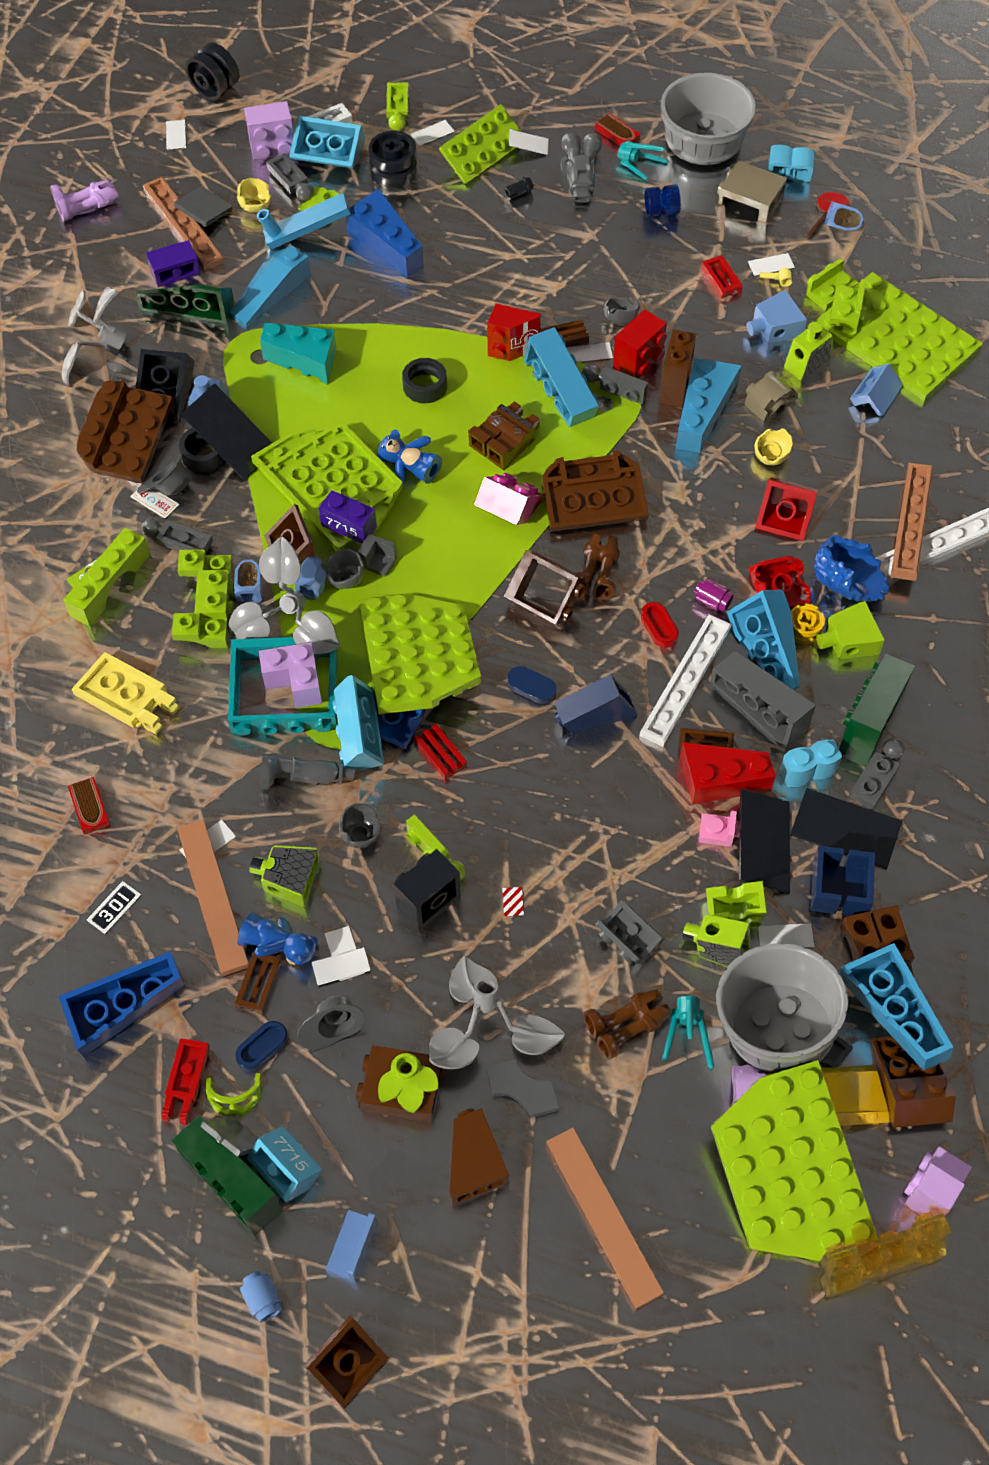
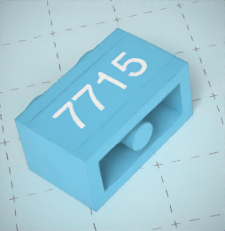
[247,1126,323,1202]

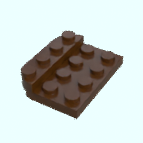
[77,381,174,484]
[542,451,649,532]

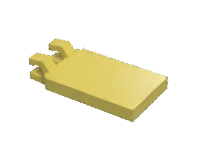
[71,652,180,735]

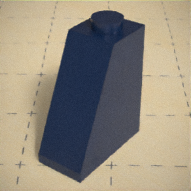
[554,674,637,734]

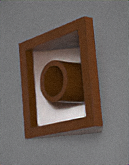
[264,504,315,565]
[304,1316,388,1408]

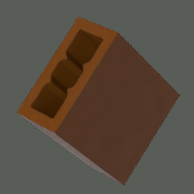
[356,1045,443,1123]

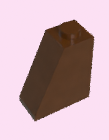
[449,1108,509,1206]

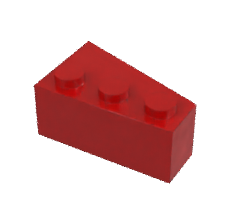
[680,742,776,805]

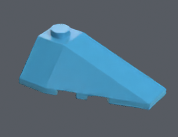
[230,245,311,327]

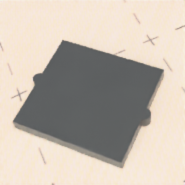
[200,1115,258,1157]

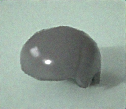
[603,296,640,326]
[325,549,365,589]
[339,803,381,848]

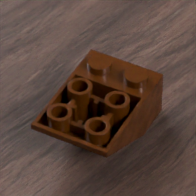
[872,1037,956,1128]

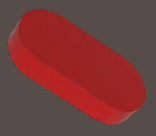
[641,602,679,648]

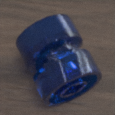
[644,184,681,217]

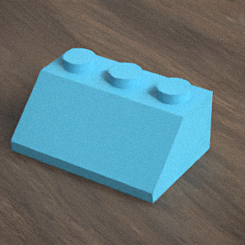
[289,116,366,168]
[333,675,384,772]

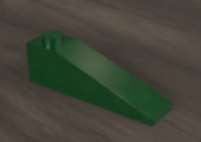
[135,284,235,324]

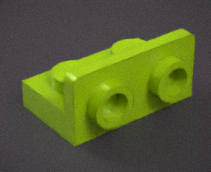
[806,258,859,311]
[829,279,869,329]

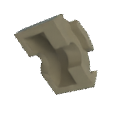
[744,371,798,422]

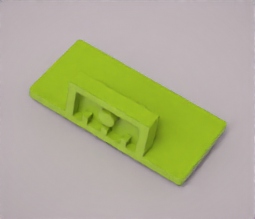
[439,104,521,184]

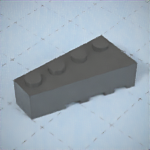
[710,651,816,750]

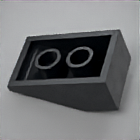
[135,349,195,424]

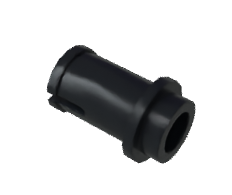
[504,177,534,200]

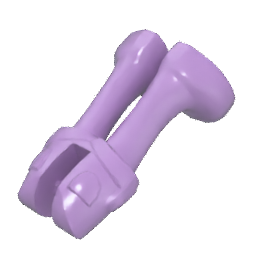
[51,180,119,221]

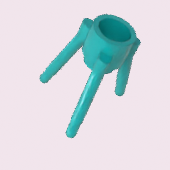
[618,141,668,180]
[663,996,714,1069]

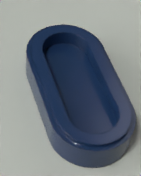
[507,666,557,704]
[235,1021,288,1072]

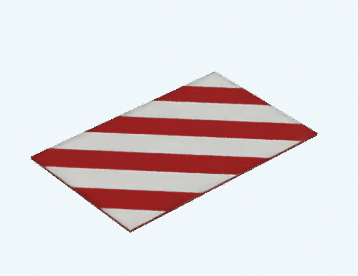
[502,887,524,916]

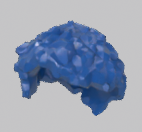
[814,535,890,603]

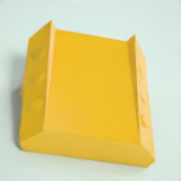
[821,1065,890,1131]

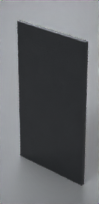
[180,383,272,480]
[739,788,790,894]
[790,788,902,869]

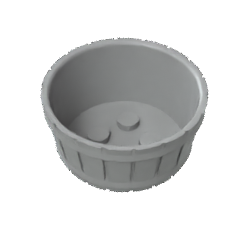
[661,73,756,165]
[716,943,848,1073]

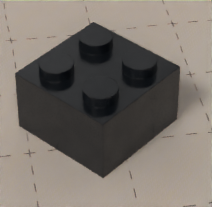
[393,849,461,930]

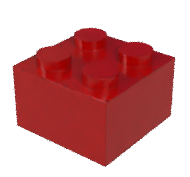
[612,309,667,378]

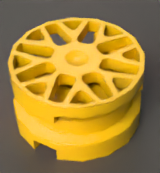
[791,603,825,645]

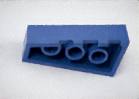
[346,189,424,277]
[59,951,185,1057]

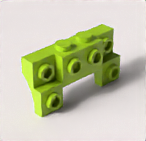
[172,549,235,648]

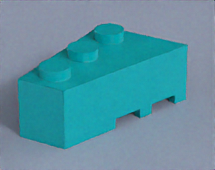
[260,322,336,384]

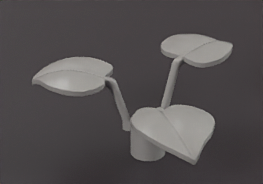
[62,287,126,385]
[229,537,341,654]
[429,955,565,1069]

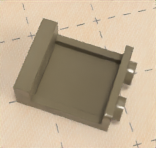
[717,161,787,223]

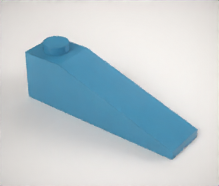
[727,590,800,690]

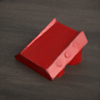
[748,556,812,609]

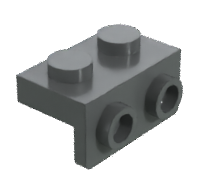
[596,900,665,965]

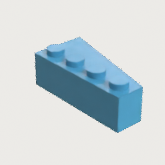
[523,327,599,427]
[676,358,741,453]
[840,943,953,1071]

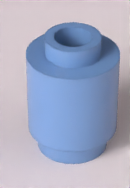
[240,1271,282,1323]

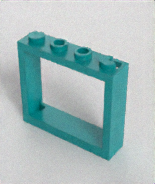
[228,637,338,735]

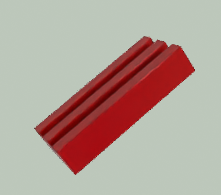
[701,255,743,299]
[414,724,467,780]

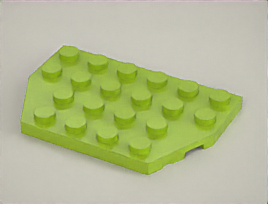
[251,423,403,552]
[359,594,481,714]
[710,1060,879,1261]

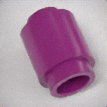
[694,578,734,612]

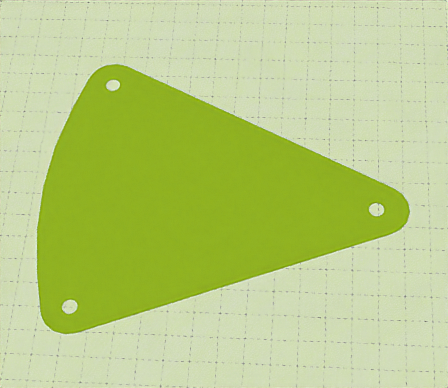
[223,323,641,749]

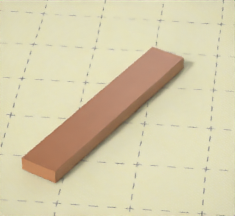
[143,177,224,271]
[890,463,933,581]
[177,819,249,976]
[546,1128,664,1310]

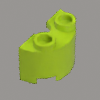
[706,881,767,928]

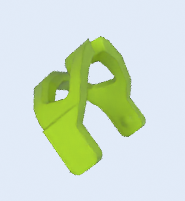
[206,1073,262,1117]

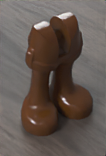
[568,533,620,600]
[583,989,673,1060]

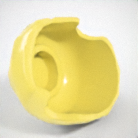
[237,178,271,213]
[754,428,793,466]

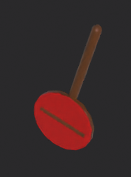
[806,192,850,239]

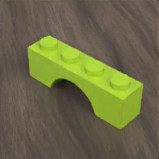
[63,527,151,627]

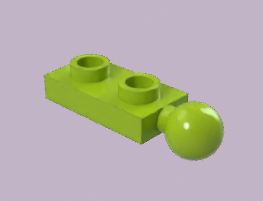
[386,82,409,131]
[406,814,466,881]

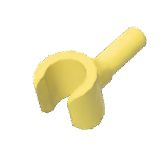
[760,268,792,287]

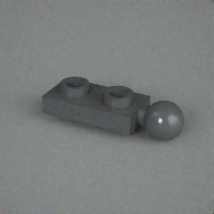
[266,153,314,201]
[582,364,648,405]
[142,518,213,553]
[848,738,905,810]

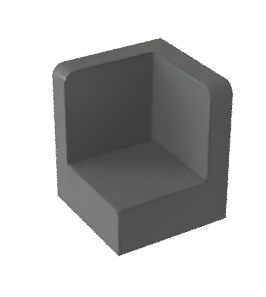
[357,534,397,576]

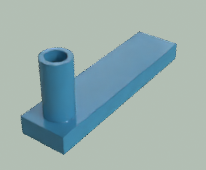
[257,193,351,250]

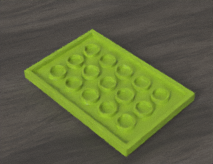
[815,272,983,401]

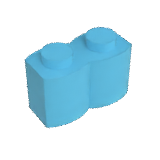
[768,145,815,183]
[780,740,842,787]

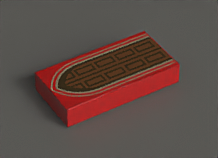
[595,113,641,146]
[68,777,111,835]

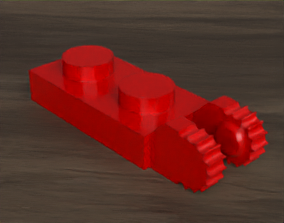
[161,1038,210,1125]

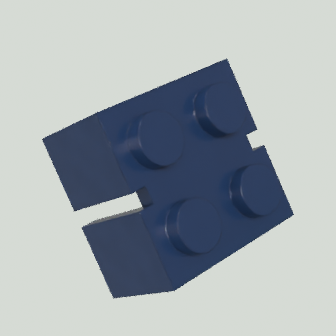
[810,846,875,916]

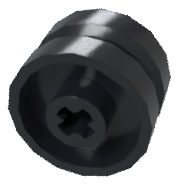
[185,42,240,101]
[368,130,418,188]

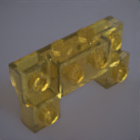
[820,1212,952,1298]

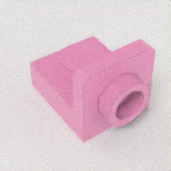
[698,810,740,847]

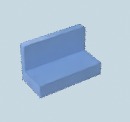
[850,364,903,416]
[326,1210,378,1283]

